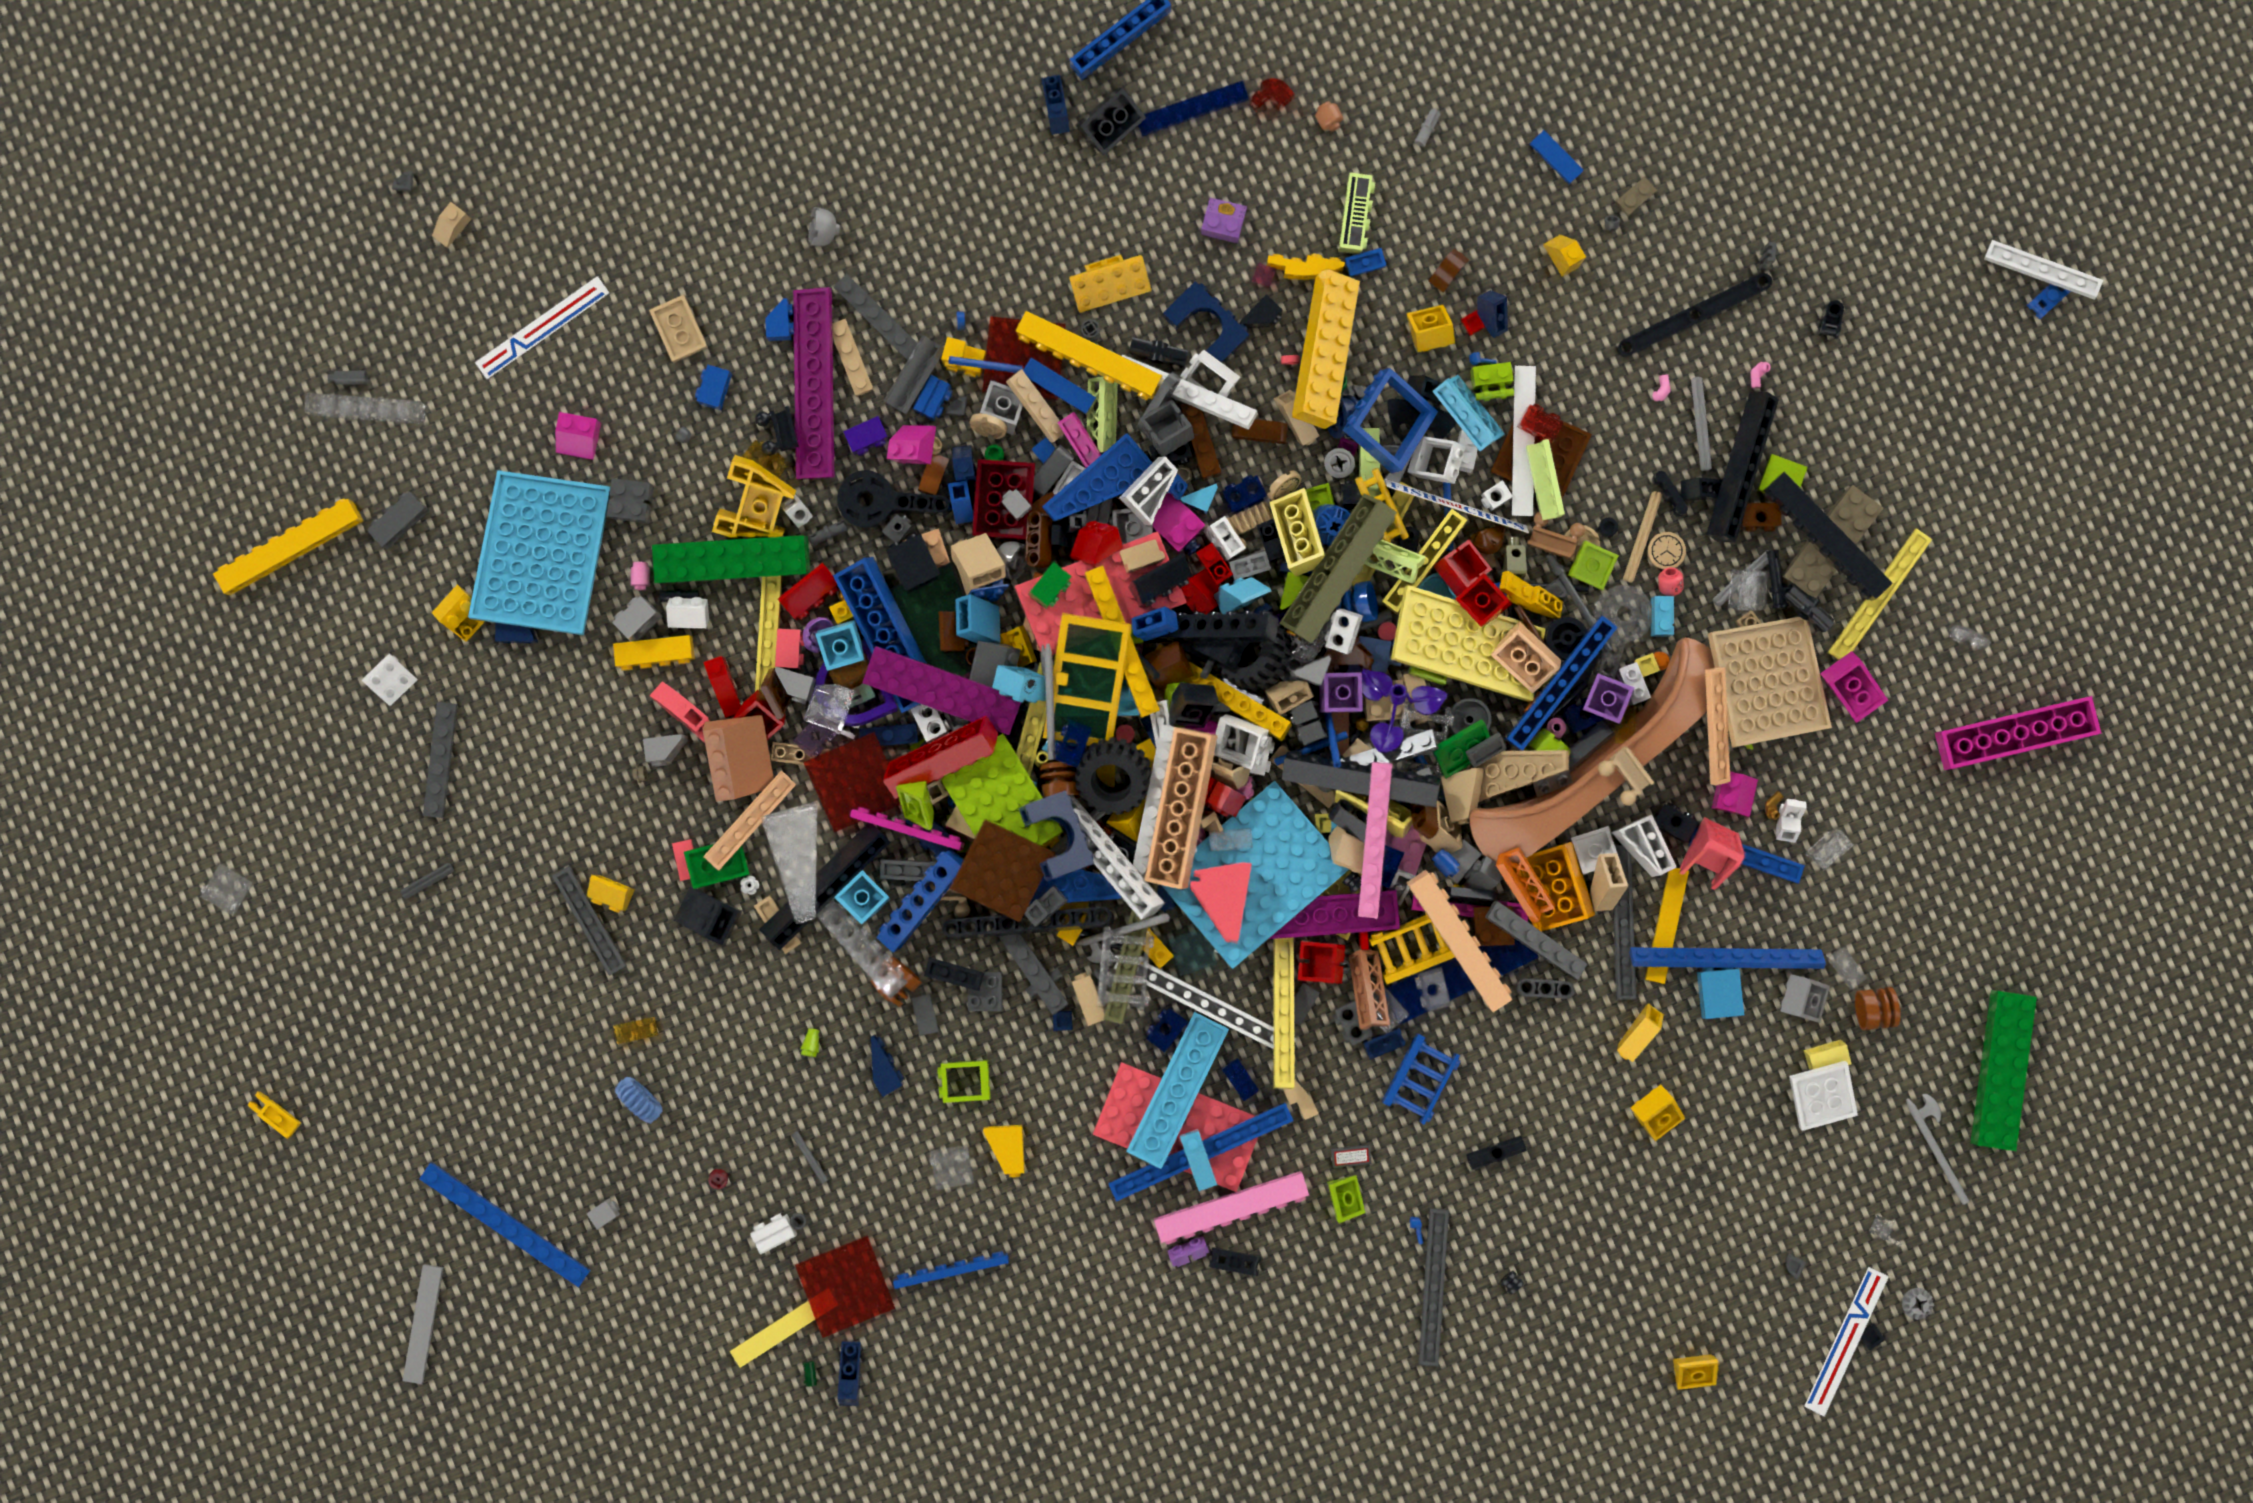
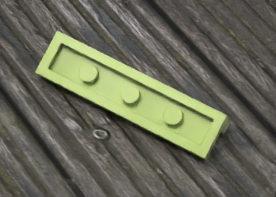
[1087,377,1118,454]
[1526,439,1565,521]
[1364,540,1426,584]

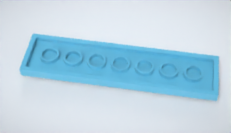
[1126,1012,1229,1169]

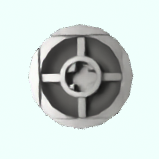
[809,207,840,246]
[996,541,1027,580]

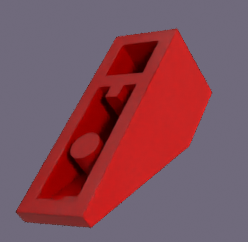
[703,656,742,718]

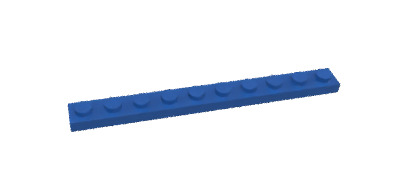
[1629,947,1826,969]
[1108,1103,1293,1202]
[419,1162,591,1287]

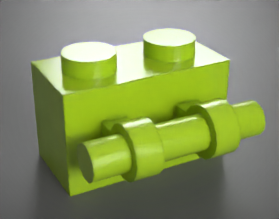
[1470,362,1514,402]

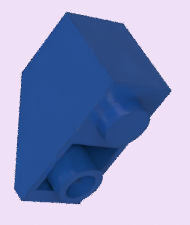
[765,298,794,341]
[948,480,974,525]

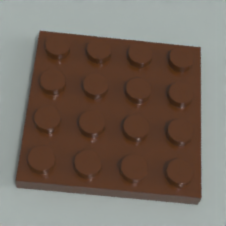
[1490,408,1592,499]
[950,818,1055,922]

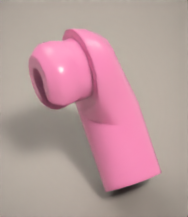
[1750,362,1771,388]

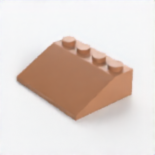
[703,715,774,802]

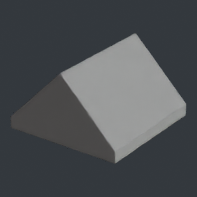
[1289,656,1331,685]

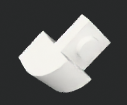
[1776,799,1806,843]

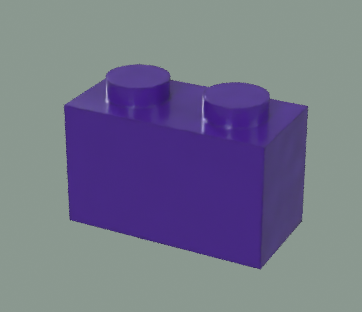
[843,416,889,456]

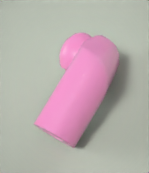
[1652,375,1671,402]

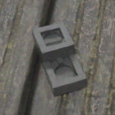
[1024,886,1068,927]

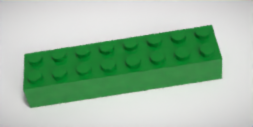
[652,535,810,583]
[1970,990,2037,1151]

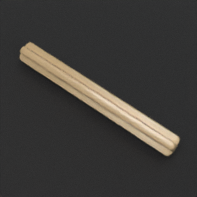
[1623,491,1662,583]

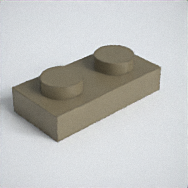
[1615,176,1657,217]

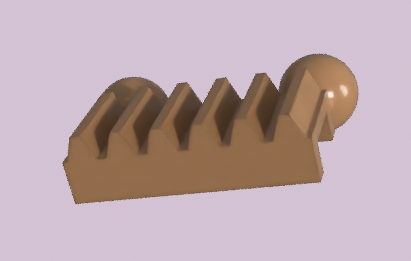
[1527,512,1585,560]

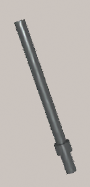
[1546,553,1613,653]

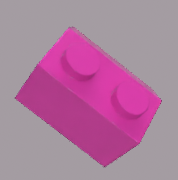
[555,412,601,460]
[887,425,936,464]
[1711,771,1758,817]

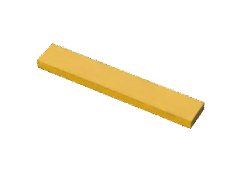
[1645,868,1689,984]

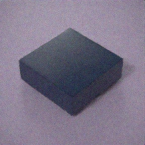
[1053,1011,1073,1031]

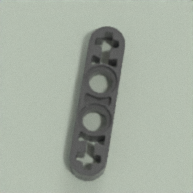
[1137,372,1181,433]

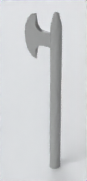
[1041,644,1056,760]
[1077,914,1169,963]
[1906,1094,1969,1205]

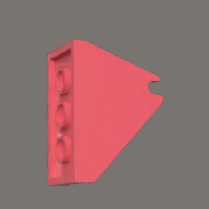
[1680,817,1745,890]
[1190,862,1252,944]

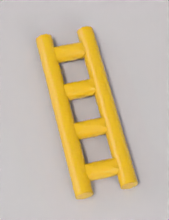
[1355,468,1409,543]

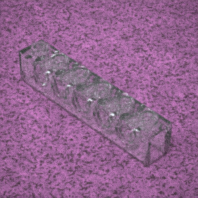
[304,393,427,424]
[816,899,908,998]

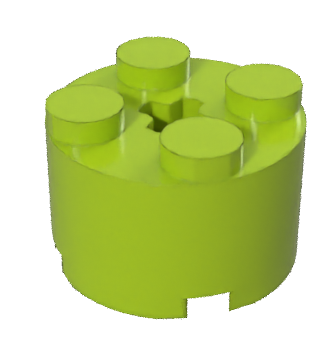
[1524,728,1571,755]

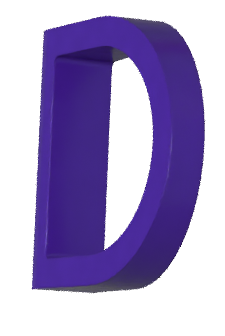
[815,639,897,726]

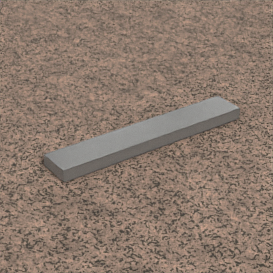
[403,1264,444,1384]

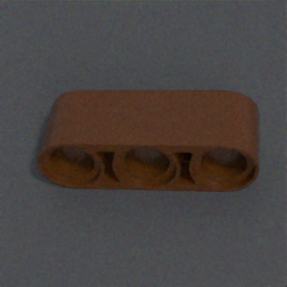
[1231,419,1288,444]
[1026,511,1052,569]
[1410,803,1439,839]

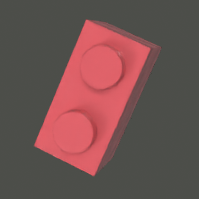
[775,629,804,670]

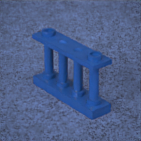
[1381,1033,1461,1125]

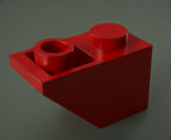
[1196,543,1233,585]

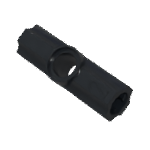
[1129,337,1188,367]
[1781,583,1834,632]
[1466,1135,1527,1170]

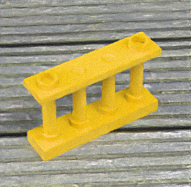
[1368,913,1455,984]

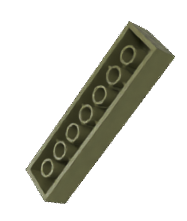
[1279,494,1397,644]

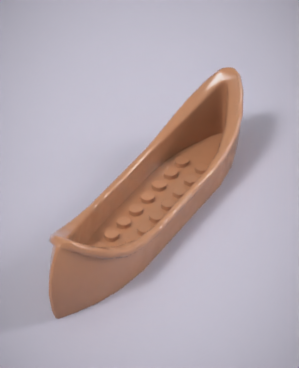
[1469,638,1715,863]

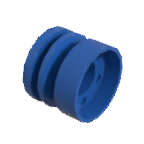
[1312,504,1350,546]
[1336,581,1378,626]

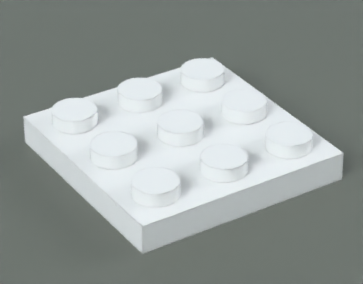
[1789,1061,1858,1131]

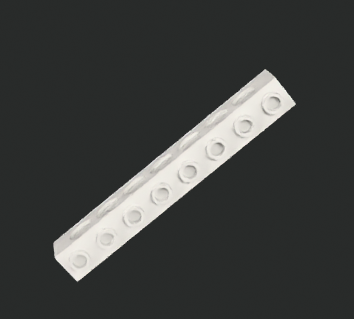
[1069,795,1164,920]

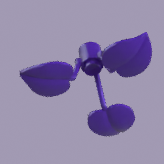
[1362,669,1447,753]

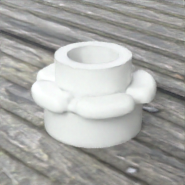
[740,876,759,895]

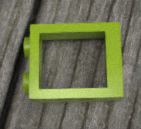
[938,1060,991,1103]

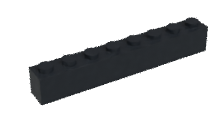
[1706,392,1779,543]
[1763,472,1893,601]
[1282,751,1441,807]
[759,822,891,951]

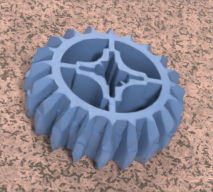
[615,1077,663,1123]

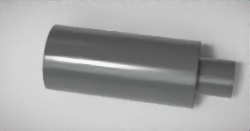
[327,370,368,385]

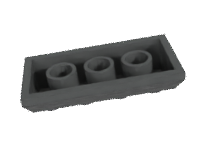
[969,641,1021,687]

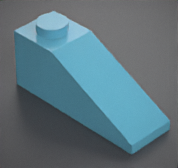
[1180,1129,1217,1191]

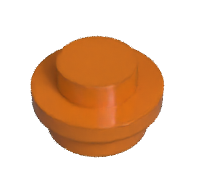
[1654,651,1670,671]

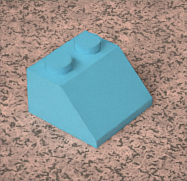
[1213,577,1271,614]
[815,620,864,671]
[834,870,890,925]

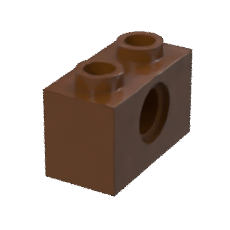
[1740,503,1782,532]

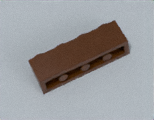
[1180,403,1221,481]

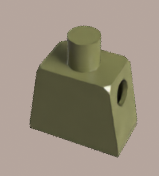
[1502,537,1527,580]

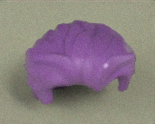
[803,617,834,653]

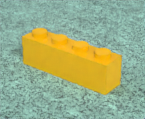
[613,635,695,671]

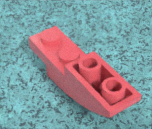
[649,681,710,743]

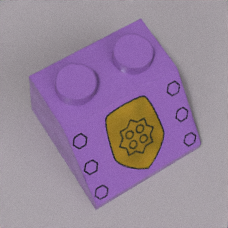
[1201,198,1247,244]

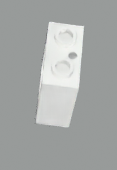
[1180,350,1240,398]
[1408,436,1466,484]
[1214,714,1269,770]

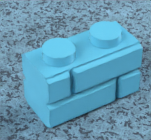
[1651,596,1674,637]

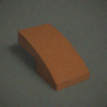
[918,454,950,495]

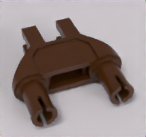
[1322,630,1374,673]

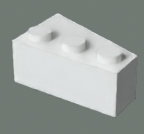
[1119,456,1178,525]
[1611,815,1677,877]

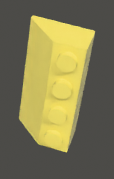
[1269,488,1325,577]
[1335,790,1412,839]

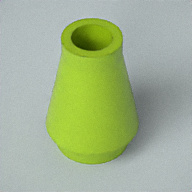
[800,1028,820,1058]

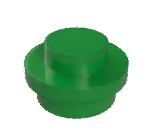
[985,445,1004,461]

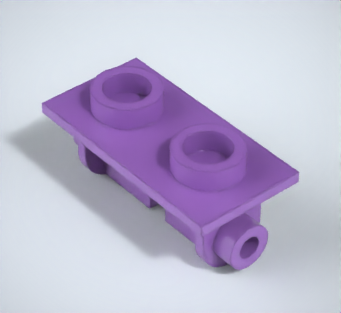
[1168,1237,1209,1267]

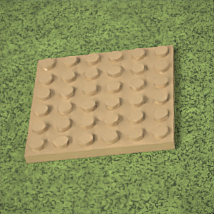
[1708,617,1832,748]

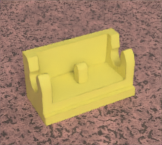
[1804,1039,1852,1070]

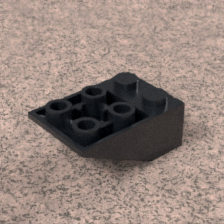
[674,886,743,946]

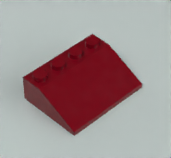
[972,459,1035,540]

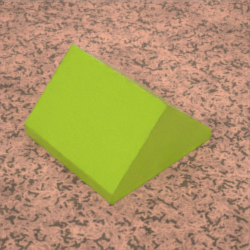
[896,781,934,830]
[1327,1175,1365,1223]

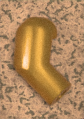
[1765,791,1784,820]

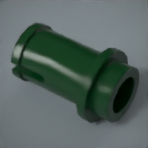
[802,1361,819,1387]

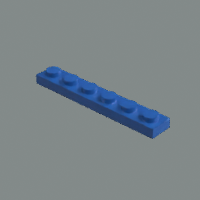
[893,1251,1010,1289]

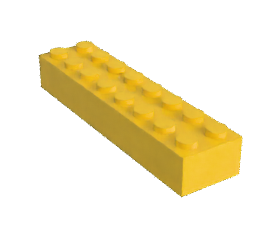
[1292,269,1360,429]

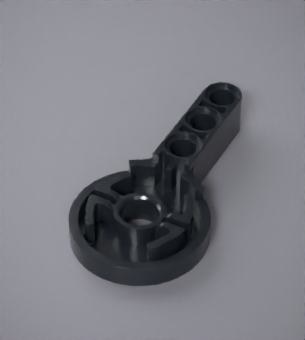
[837,470,952,528]

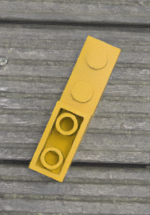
[1266,254,1345,280]
[1499,571,1563,619]

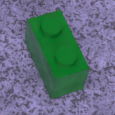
[1028,562,1072,609]

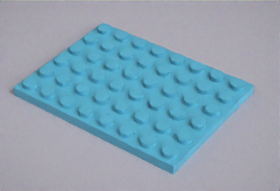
[468,470,611,635]
[1161,781,1350,969]

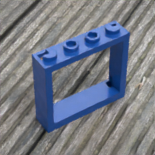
[1343,368,1438,474]

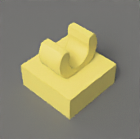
[1633,653,1660,677]

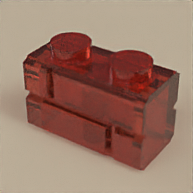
[1517,404,1564,445]

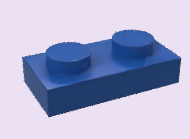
[1344,248,1387,278]

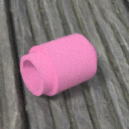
[631,562,650,590]

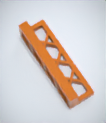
[1496,847,1555,924]

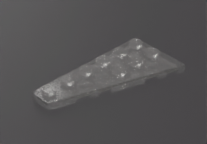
[761,801,817,924]

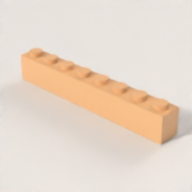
[1406,870,1512,1013]

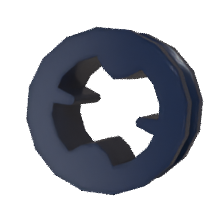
[1183,538,1202,557]

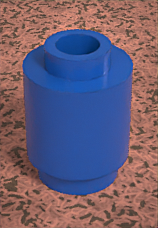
[1432,849,1460,878]

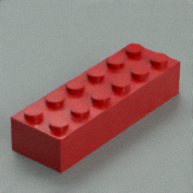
[883,715,998,799]

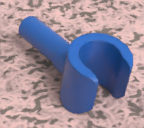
[1469,352,1497,365]
[1410,1217,1423,1244]

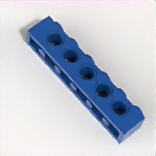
[1070,0,1171,81]
[876,849,963,953]

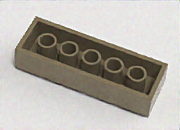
[1782,485,1883,598]

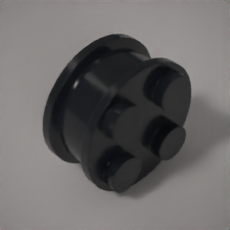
[1544,617,1588,660]

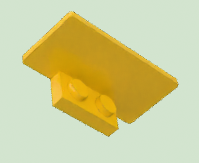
[1069,255,1151,313]

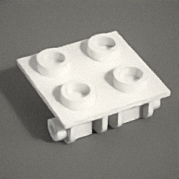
[362,653,418,706]

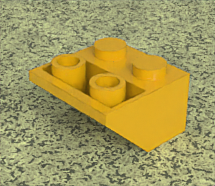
[432,584,485,642]

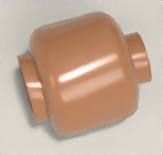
[1315,101,1343,132]

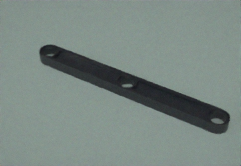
[1617,273,1773,357]

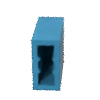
[956,594,1000,643]
[1697,967,1744,1019]

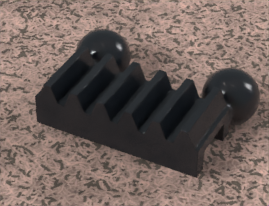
[755,406,799,456]

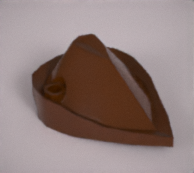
[1470,525,1506,554]

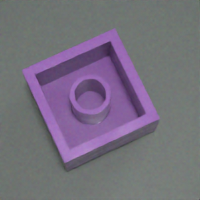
[1319,673,1363,713]
[1583,673,1634,724]

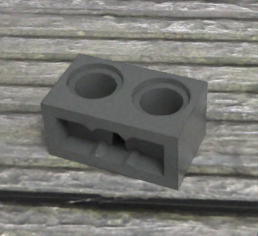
[1333,1000,1373,1046]

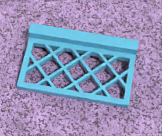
[1433,375,1505,451]

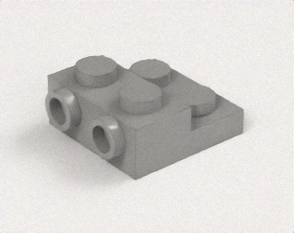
[1110,509,1153,544]

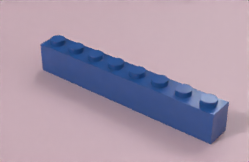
[1505,615,1618,751]

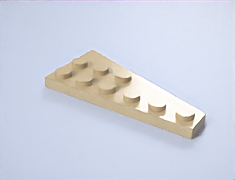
[1457,750,1569,802]

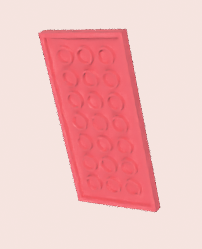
[1014,531,1187,655]
[1093,1062,1258,1192]

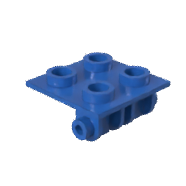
[968,579,1009,602]

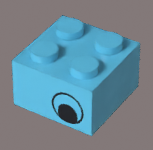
[992,665,1046,703]

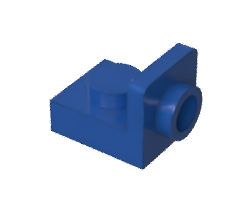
[1166,473,1188,500]

